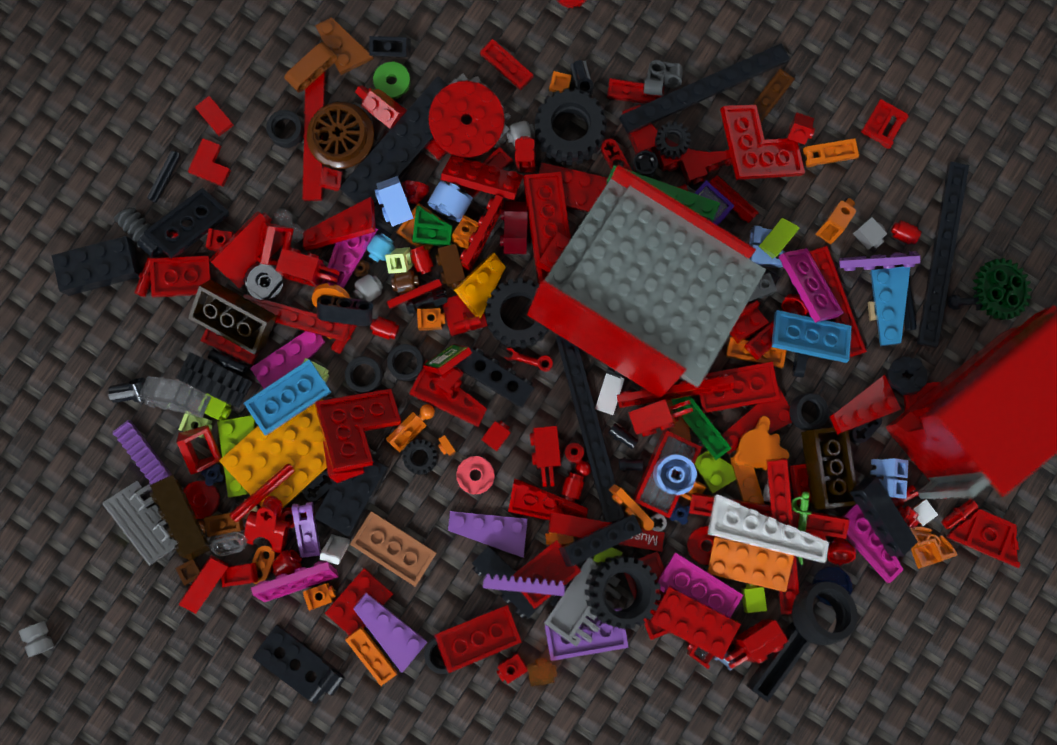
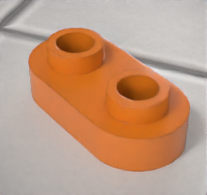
[252,545,276,584]

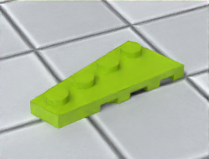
[217,415,256,498]

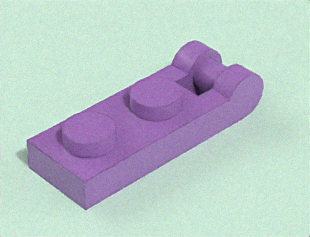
[292,502,321,558]

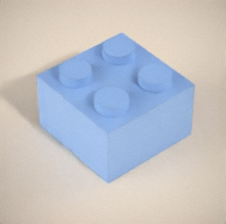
[375,176,414,226]

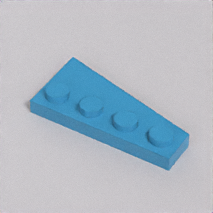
[870,267,910,346]

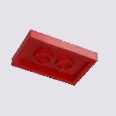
[150,256,211,298]
[510,540,582,609]
[325,568,394,635]

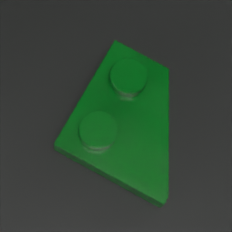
[412,205,453,246]

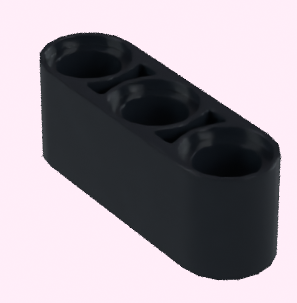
[317,295,373,326]

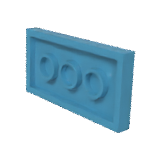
[771,310,852,363]
[244,359,331,436]

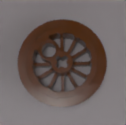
[307,102,374,169]

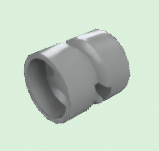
[19,621,54,658]

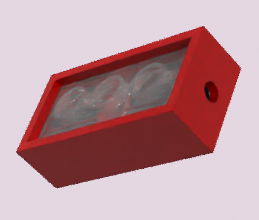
[632,430,702,518]

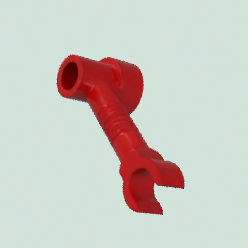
[504,348,553,372]

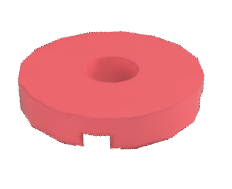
[456,456,495,494]

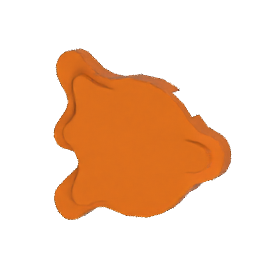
[733,416,789,468]

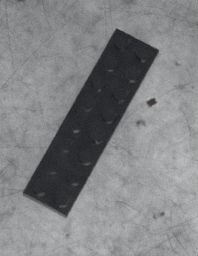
[340,76,448,207]

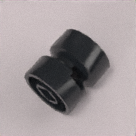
[631,150,658,178]

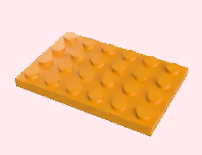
[219,399,327,509]

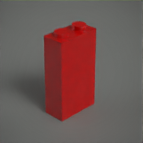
[209,211,285,289]

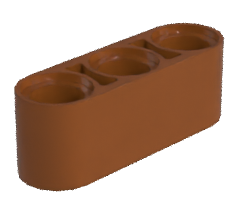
[284,42,337,92]

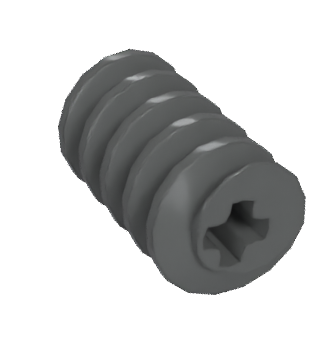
[114,207,151,249]

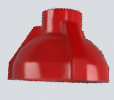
[402,181,430,205]
[782,294,809,316]
[827,538,857,565]

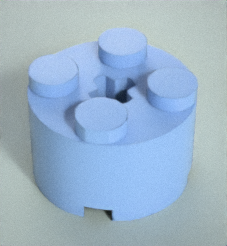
[427,180,473,222]
[653,454,697,495]

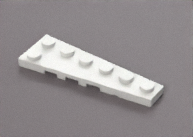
[708,495,829,563]

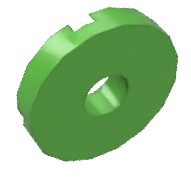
[373,62,410,99]

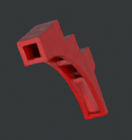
[622,105,732,186]

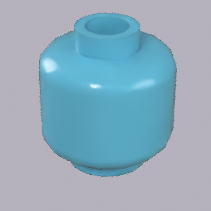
[367,233,395,262]

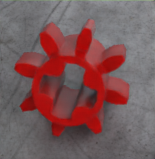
[898,505,920,529]

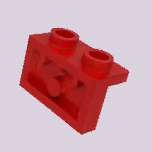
[729,300,769,344]

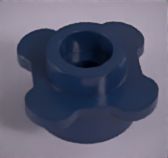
[202,464,224,486]
[669,502,689,525]

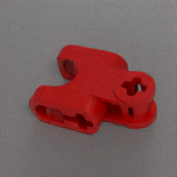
[244,496,290,553]

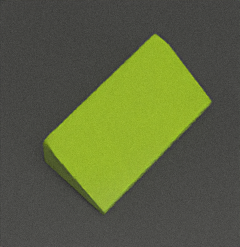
[758,218,800,259]

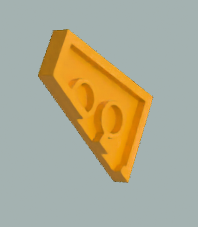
[454,253,506,318]

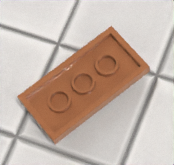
[350,511,437,587]

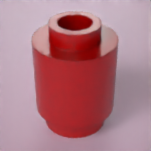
[890,220,922,245]
[410,245,434,275]
[370,316,400,340]
[561,473,585,502]

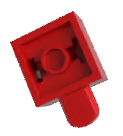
[275,248,340,287]
[628,399,693,437]
[530,426,561,487]
[724,619,788,668]

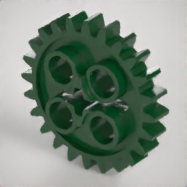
[972,258,1032,320]

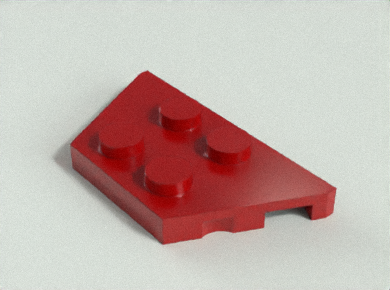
[946,509,1020,568]

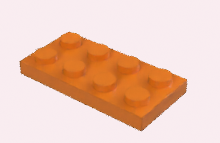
[707,536,794,592]

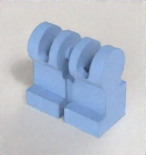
[749,226,786,268]
[870,458,908,499]

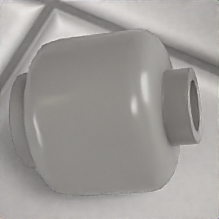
[506,121,535,146]
[353,274,383,302]

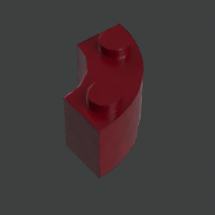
[500,201,528,254]

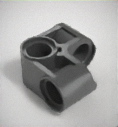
[643,60,683,96]

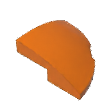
[910,527,958,569]

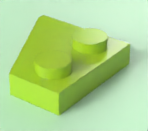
[694,451,736,494]

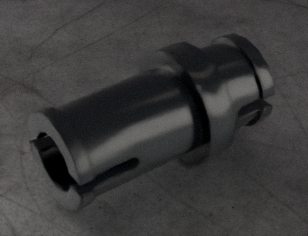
[608,423,638,450]

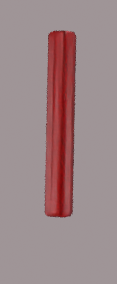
[230,463,295,522]

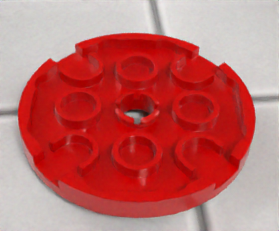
[429,81,504,158]

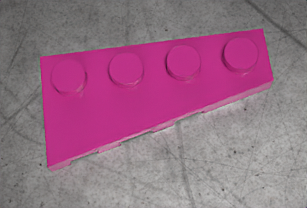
[322,228,378,288]
[250,331,325,389]
[842,505,903,583]

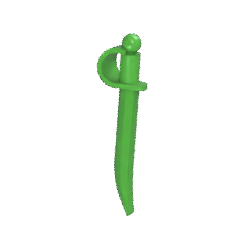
[791,492,812,565]

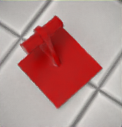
[442,295,487,337]

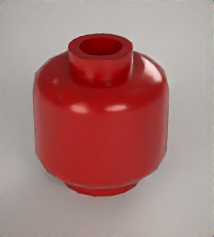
[272,550,302,577]

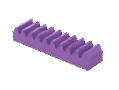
[113,420,172,484]
[483,574,565,596]

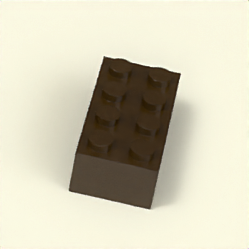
[188,280,277,355]
[801,428,857,510]
[149,474,212,560]

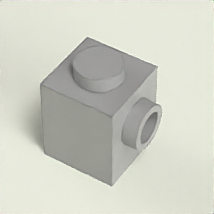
[853,217,887,250]

